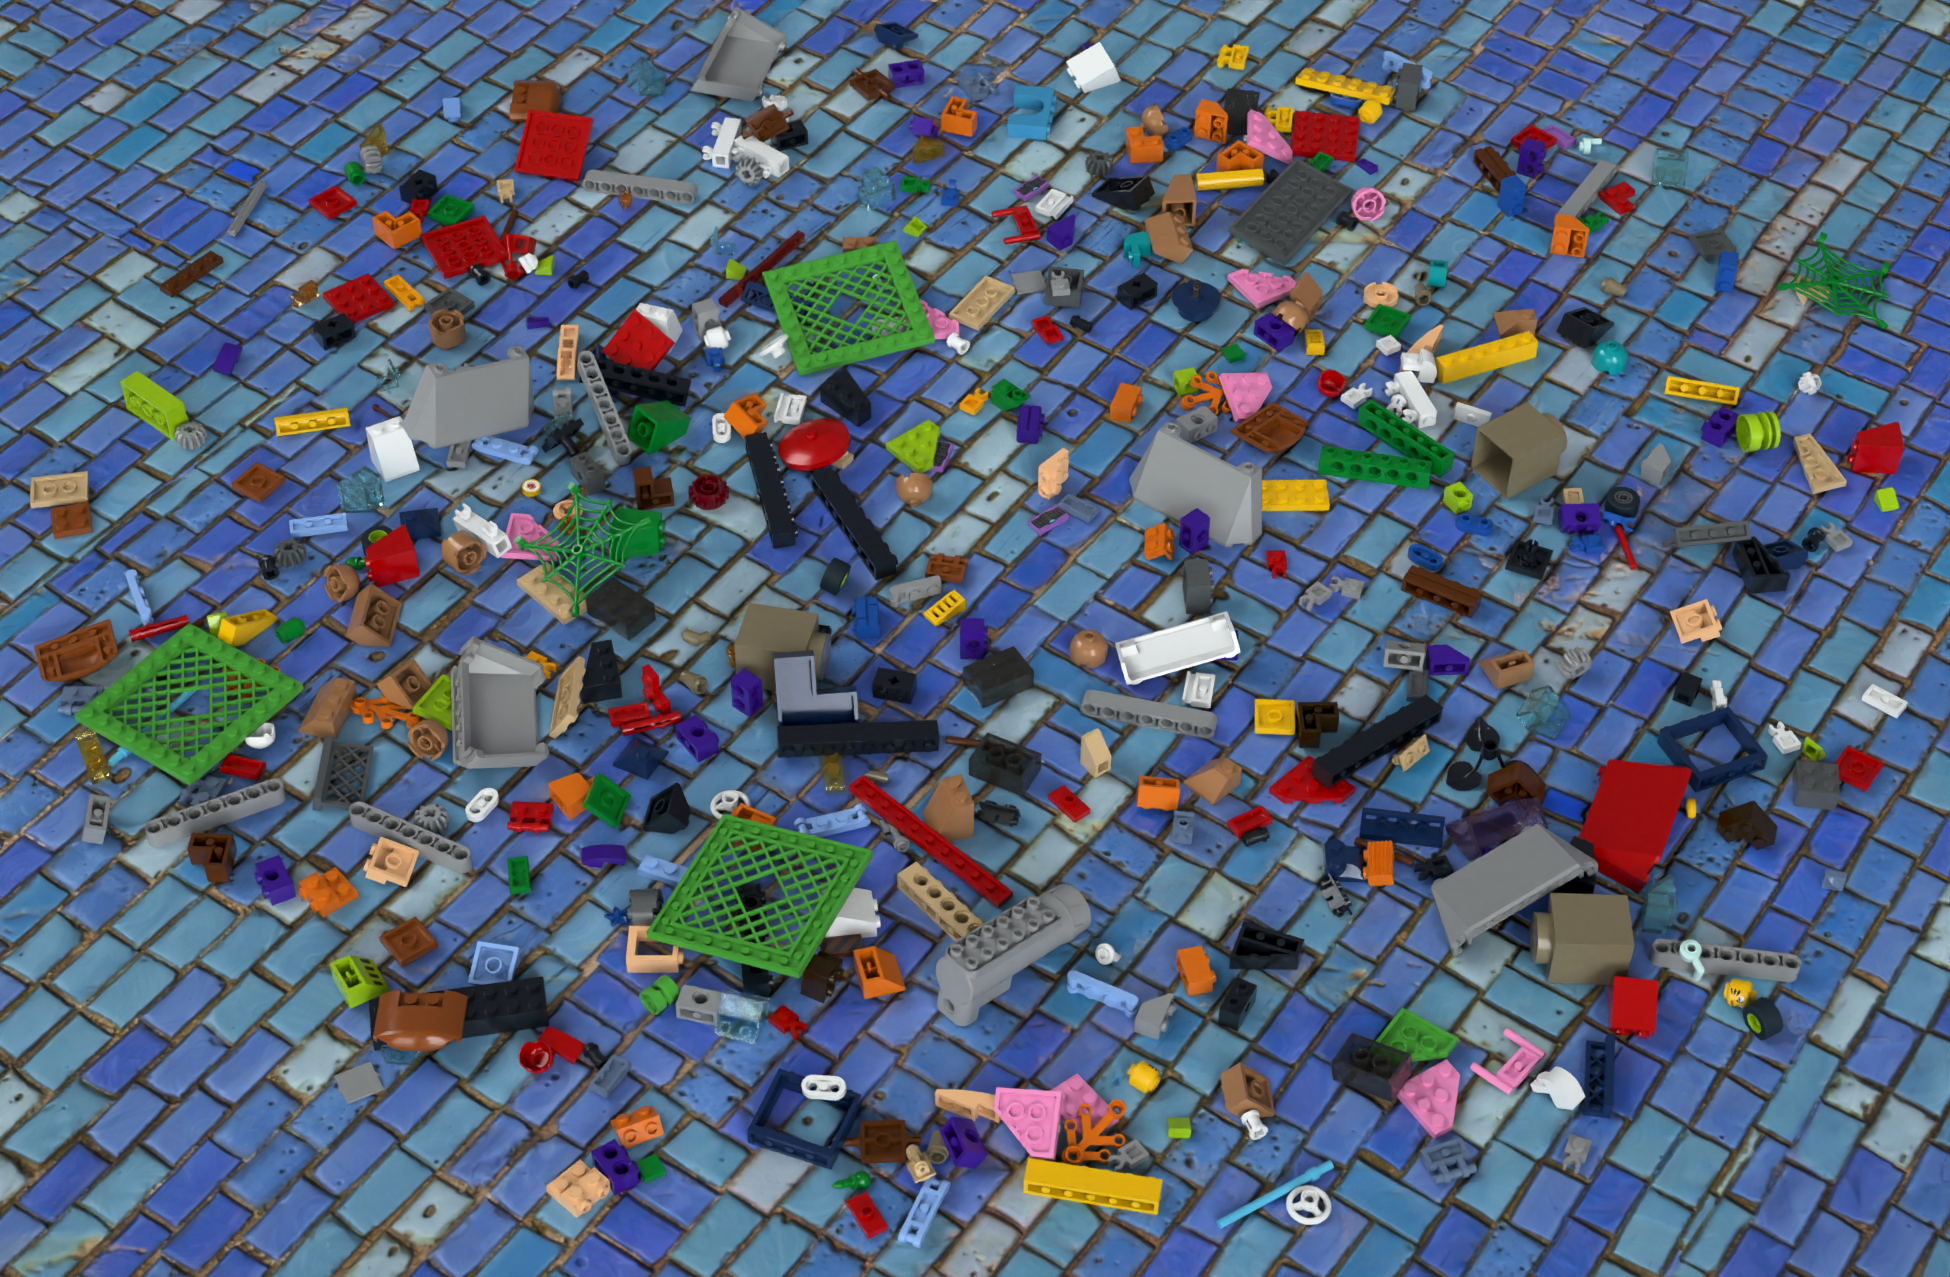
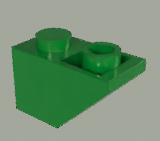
[991,379,1030,412]

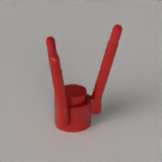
[501,236,524,279]

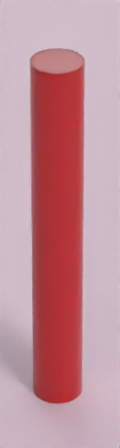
[1614,525,1638,570]

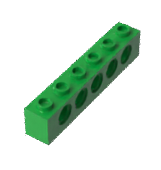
[1357,399,1455,478]
[1318,445,1432,490]

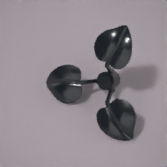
[1446,717,1539,791]

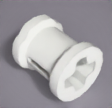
[946,332,970,355]
[1386,394,1407,417]
[1241,1110,1268,1140]

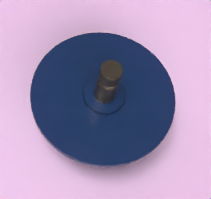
[1172,280,1221,322]

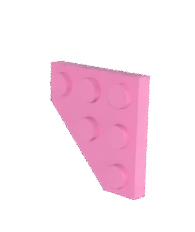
[1247,109,1293,165]
[1227,269,1296,309]
[906,300,959,339]
[1219,372,1273,422]
[501,513,561,561]
[1393,1059,1460,1140]
[994,1087,1063,1160]

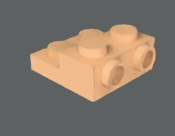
[1038,448,1069,500]
[1670,599,1723,644]
[363,836,420,887]
[546,1159,611,1218]

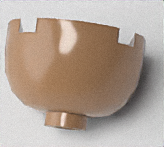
[1140,103,1169,136]
[1272,300,1308,333]
[895,473,933,507]
[324,564,360,603]
[1069,630,1108,668]
[407,720,449,761]

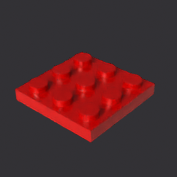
[322,273,395,323]
[602,309,675,371]

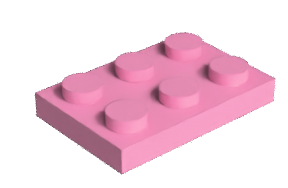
[1050,1074,1119,1140]

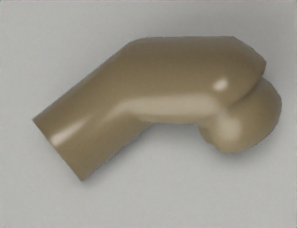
[681,629,711,646]
[864,770,888,784]

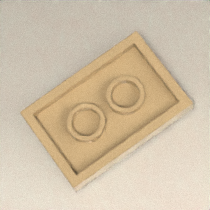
[30,471,89,508]

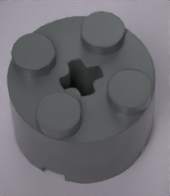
[627,888,664,926]

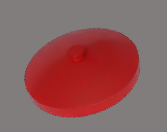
[778,418,851,471]

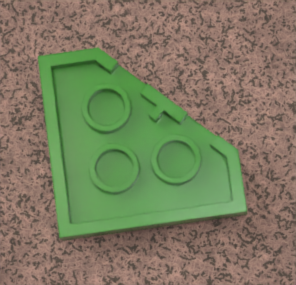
[1368,1007,1459,1065]

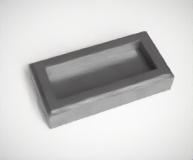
[1406,670,1429,702]

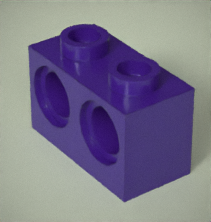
[888,60,924,88]
[1516,138,1547,179]
[1701,407,1739,448]
[731,669,763,717]
[591,1139,640,1196]

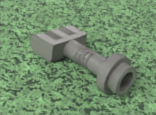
[879,819,910,852]

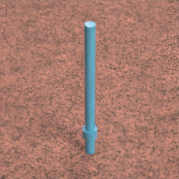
[108,686,196,766]
[1216,1160,1334,1229]

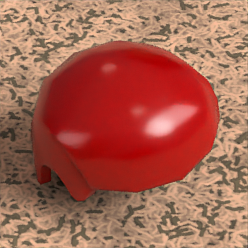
[1317,369,1345,398]
[518,1040,555,1074]

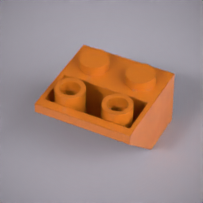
[1194,99,1228,144]
[1550,214,1589,258]
[853,946,906,999]

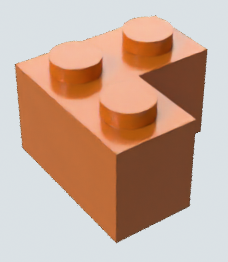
[941,96,977,137]
[1125,126,1164,164]
[1216,140,1264,172]
[372,211,422,250]
[723,393,768,439]

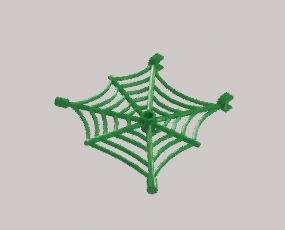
[1777,232,1891,330]
[513,482,652,617]

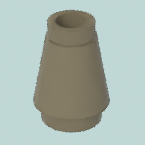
[1600,277,1627,298]
[1414,283,1432,306]
[680,670,708,694]
[926,1130,949,1164]

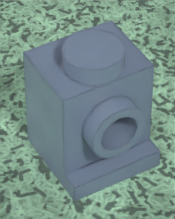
[1171,810,1195,844]

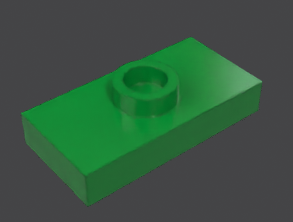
[1308,152,1334,172]
[507,856,531,895]

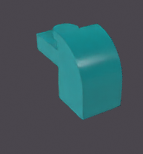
[1123,232,1151,268]
[1427,259,1448,288]

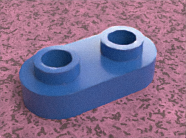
[1329,93,1362,110]
[1165,127,1192,150]
[1455,513,1493,536]
[1408,544,1443,571]

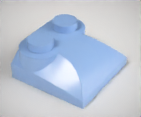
[468,941,521,985]

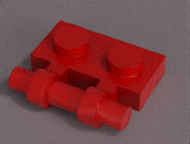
[507,801,554,833]

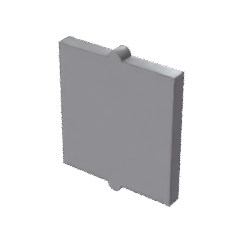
[1011,270,1046,295]
[334,1061,384,1105]

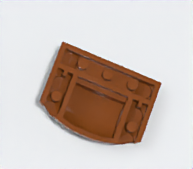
[510,80,562,122]
[1230,402,1308,453]
[34,619,119,682]
[373,989,468,1051]

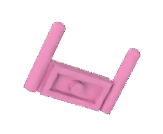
[1470,1028,1546,1095]

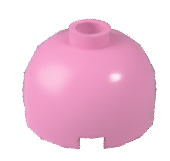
[1351,186,1386,221]

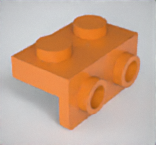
[1144,522,1175,561]
[610,1106,664,1148]

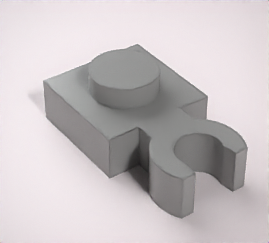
[1050,271,1070,296]
[1820,522,1853,552]
[1329,576,1365,600]
[1299,581,1332,611]
[1562,1134,1592,1174]
[1107,1139,1149,1173]

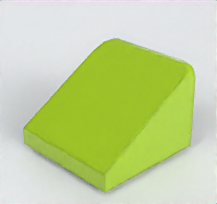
[902,216,927,238]
[535,255,555,276]
[726,259,747,281]
[1874,487,1899,512]
[207,612,227,638]
[1802,737,1826,762]
[1167,1118,1191,1138]

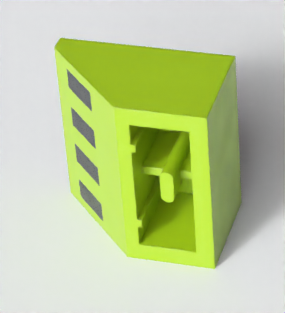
[329,955,390,1009]

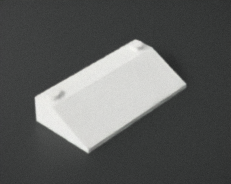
[1115,611,1241,685]

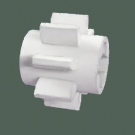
[1798,371,1821,395]

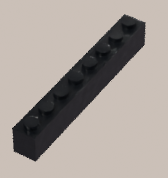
[745,432,798,549]
[811,467,898,581]
[1311,694,1443,789]
[777,720,940,758]

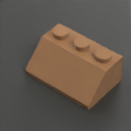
[1144,212,1193,264]
[346,583,402,647]
[298,677,358,740]

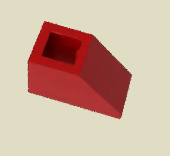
[502,233,537,255]

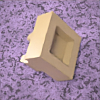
[831,450,854,470]

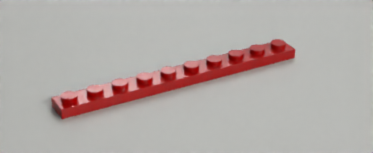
[849,775,1013,909]

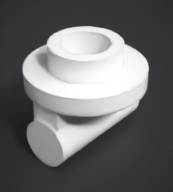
[518,253,538,274]
[1095,943,1121,965]

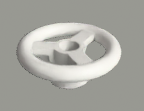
[759,334,789,358]
[710,790,751,820]
[1286,1185,1332,1225]

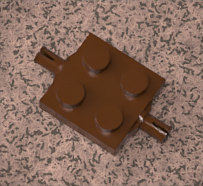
[850,68,895,101]
[741,104,794,142]
[845,1120,921,1164]

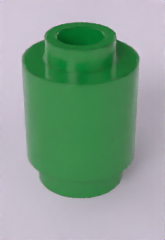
[344,161,365,185]
[275,617,306,644]

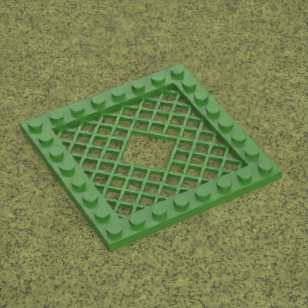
[762,240,935,376]
[74,623,304,786]
[646,814,873,979]

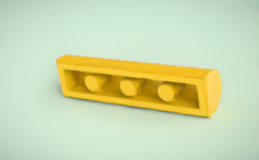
[1195,169,1264,191]
[1664,376,1740,405]
[274,407,351,436]

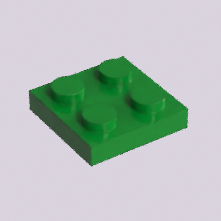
[427,194,475,226]
[1364,304,1411,340]
[582,772,631,828]

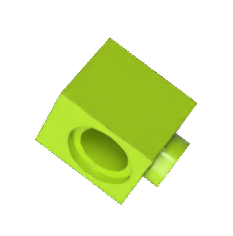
[1173,367,1201,396]
[1443,482,1473,514]

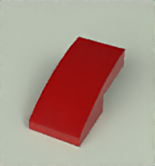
[1031,315,1063,345]
[537,1026,585,1065]

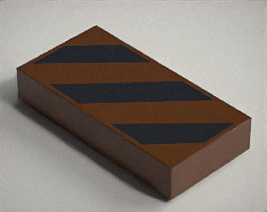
[819,934,863,958]

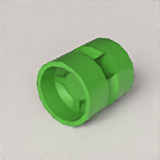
[639,975,680,1015]

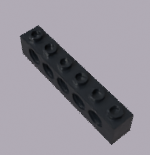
[579,358,691,407]
[735,883,774,999]

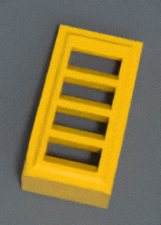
[1304,329,1325,355]
[924,590,966,627]

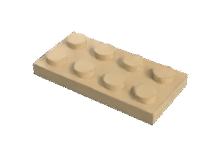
[949,275,1015,331]
[516,561,595,625]
[549,656,586,739]

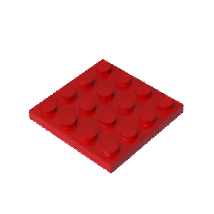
[514,109,594,182]
[1290,111,1360,162]
[420,216,509,279]

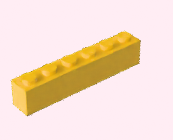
[1435,331,1539,384]
[1023,1158,1163,1215]

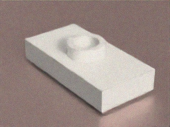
[1454,402,1492,427]

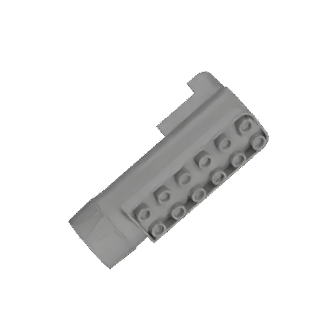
[936,884,1091,1026]

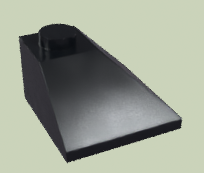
[642,782,691,834]

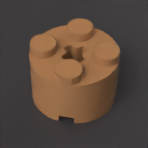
[428,309,466,350]
[441,530,487,575]

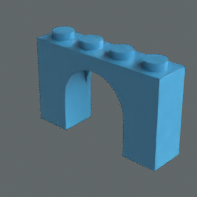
[1007,85,1057,140]

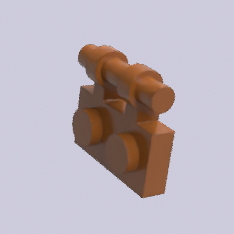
[925,553,969,584]

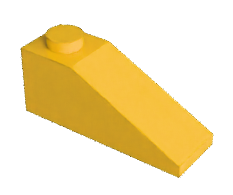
[218,609,278,647]

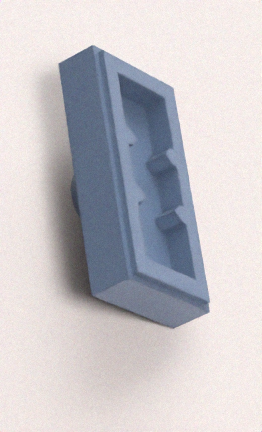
[1058,493,1099,523]
[588,1054,632,1098]

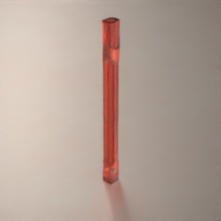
[718,230,805,308]

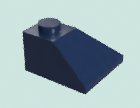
[399,508,441,540]
[613,737,669,780]

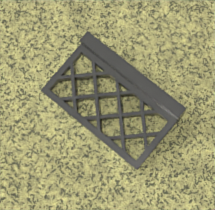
[1662,520,1751,548]
[313,736,374,811]

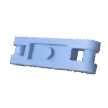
[1382,51,1433,89]
[472,436,539,465]
[125,569,155,627]
[794,804,871,837]
[1067,970,1138,1018]
[898,1176,951,1248]

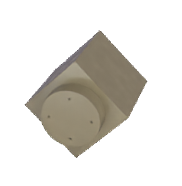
[1471,402,1567,499]
[734,603,831,691]
[1530,893,1635,985]

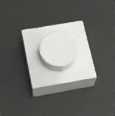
[1376,335,1401,356]

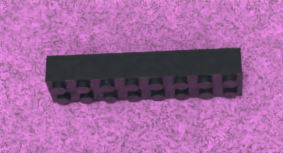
[369,976,549,1051]

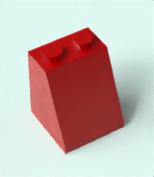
[1847,422,1904,474]
[364,525,420,588]
[1608,976,1658,1039]

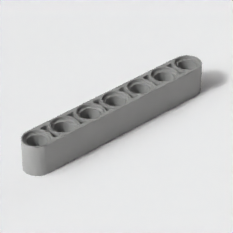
[1553,159,1618,226]
[582,170,698,204]
[577,350,632,465]
[1080,690,1218,738]
[145,778,286,847]
[349,802,472,874]
[1649,939,1802,982]

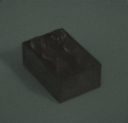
[1223,88,1260,136]
[586,577,656,641]
[963,646,1034,709]
[969,732,1041,797]
[1331,1033,1412,1102]

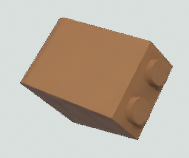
[1162,174,1197,227]
[922,774,974,842]

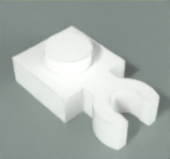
[1341,383,1373,409]
[1710,680,1727,711]
[1768,722,1802,755]

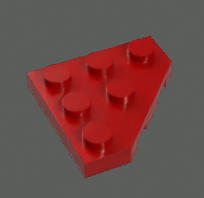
[1269,755,1356,804]

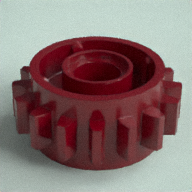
[688,475,729,510]

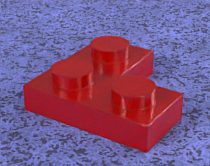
[1598,181,1636,215]
[641,664,671,715]

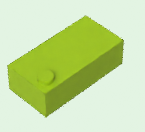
[120,371,189,441]

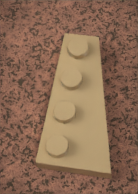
[1793,433,1847,494]

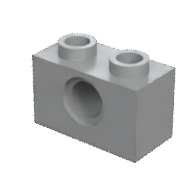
[692,298,721,341]
[1175,405,1218,443]
[1383,640,1425,671]
[81,794,111,844]
[675,984,726,1026]

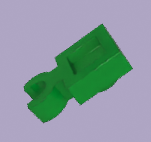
[900,176,930,193]
[1579,212,1609,233]

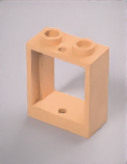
[626,926,684,973]

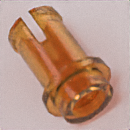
[726,643,736,668]

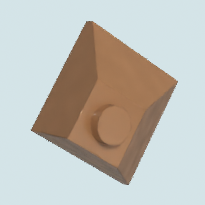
[1493,309,1537,338]
[1183,757,1242,806]

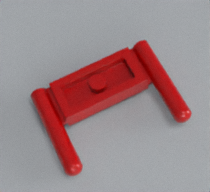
[991,205,1041,245]

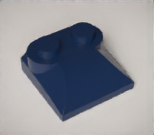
[874,22,919,50]
[1763,539,1808,571]
[1323,839,1367,883]

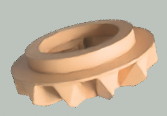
[553,500,583,524]

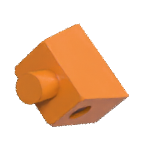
[548,773,594,821]

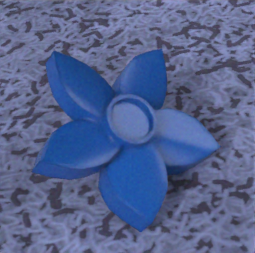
[604,906,628,927]

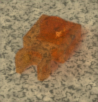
[290,280,319,308]

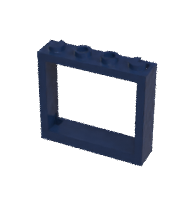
[1657,707,1768,793]
[747,1068,862,1170]

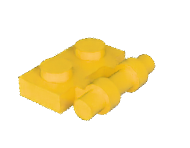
[1217,44,1249,70]
[1263,106,1294,133]

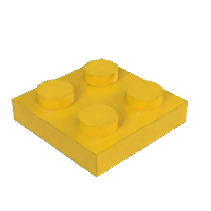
[1254,699,1295,735]

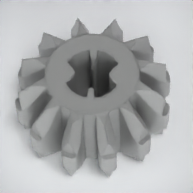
[360,145,382,174]
[735,156,764,186]
[175,421,207,451]
[1557,647,1593,680]
[413,803,449,834]

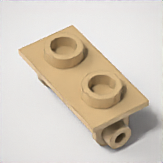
[1392,734,1430,772]
[905,1145,936,1183]

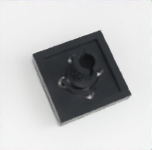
[541,418,584,457]
[1505,539,1553,580]

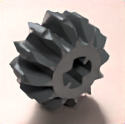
[1085,151,1114,177]
[273,538,307,569]

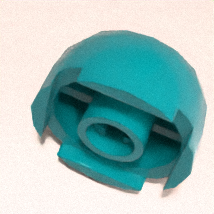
[1591,340,1628,375]

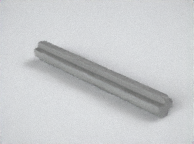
[227,180,267,237]

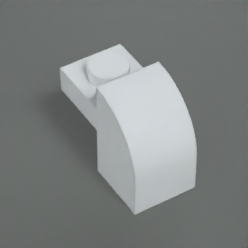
[1400,349,1437,383]
[1530,1066,1585,1110]

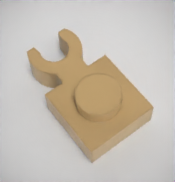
[496,179,515,203]
[1562,488,1584,504]

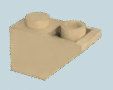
[1080,728,1112,778]

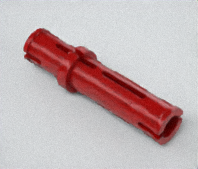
[129,615,189,642]
[621,710,682,737]

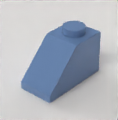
[443,97,463,123]

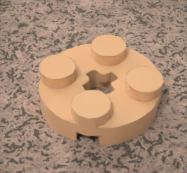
[1363,282,1398,308]

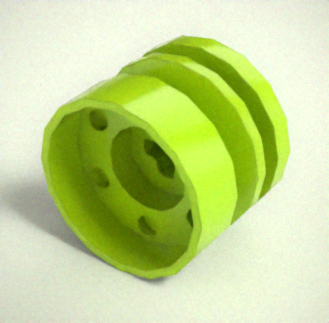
[1736,411,1781,452]

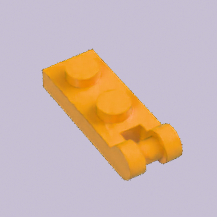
[383,274,425,312]

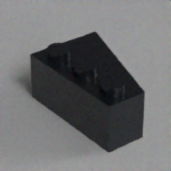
[820,369,871,427]
[1732,536,1790,594]
[581,640,622,704]
[1230,921,1305,970]

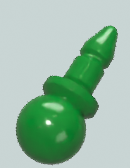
[345,557,365,571]
[832,1171,871,1190]

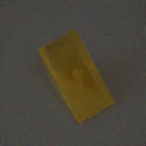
[360,122,388,154]
[913,136,944,164]

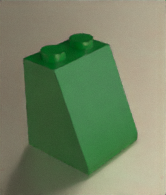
[627,400,691,455]
[608,507,667,561]

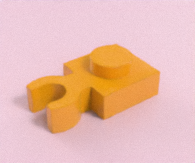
[959,388,988,416]
[525,651,557,679]

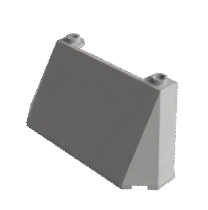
[689,6,787,102]
[401,345,534,449]
[1129,421,1262,547]
[451,636,549,769]
[1431,823,1598,957]

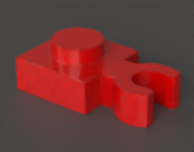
[410,199,430,223]
[1265,550,1287,579]
[768,1005,807,1040]

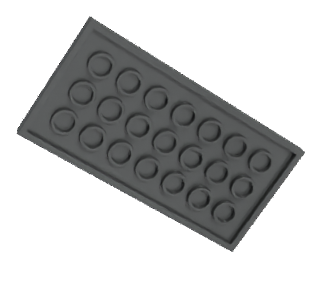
[1228,157,1353,265]

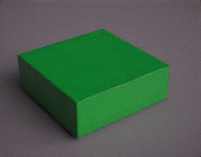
[1221,344,1245,364]
[636,1154,666,1184]

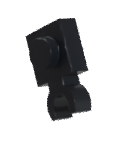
[1414,855,1454,881]

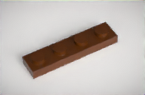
[159,251,224,298]

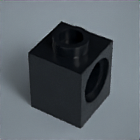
[1672,672,1703,707]

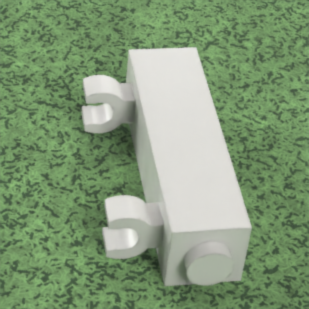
[702,117,742,168]
[731,135,789,178]
[1385,370,1437,428]
[452,503,512,558]

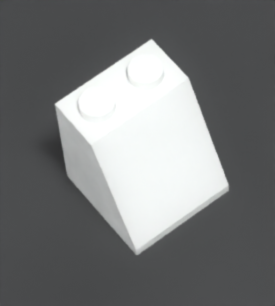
[1066,42,1121,93]
[636,303,682,353]
[366,416,420,483]
[821,882,881,938]

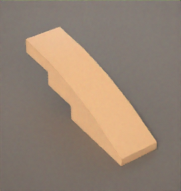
[1399,324,1444,373]
[556,325,579,380]
[935,1089,1001,1123]

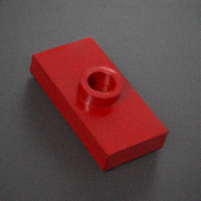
[608,702,651,728]
[220,754,267,781]
[1048,785,1090,823]
[1227,805,1273,839]
[846,1192,888,1239]

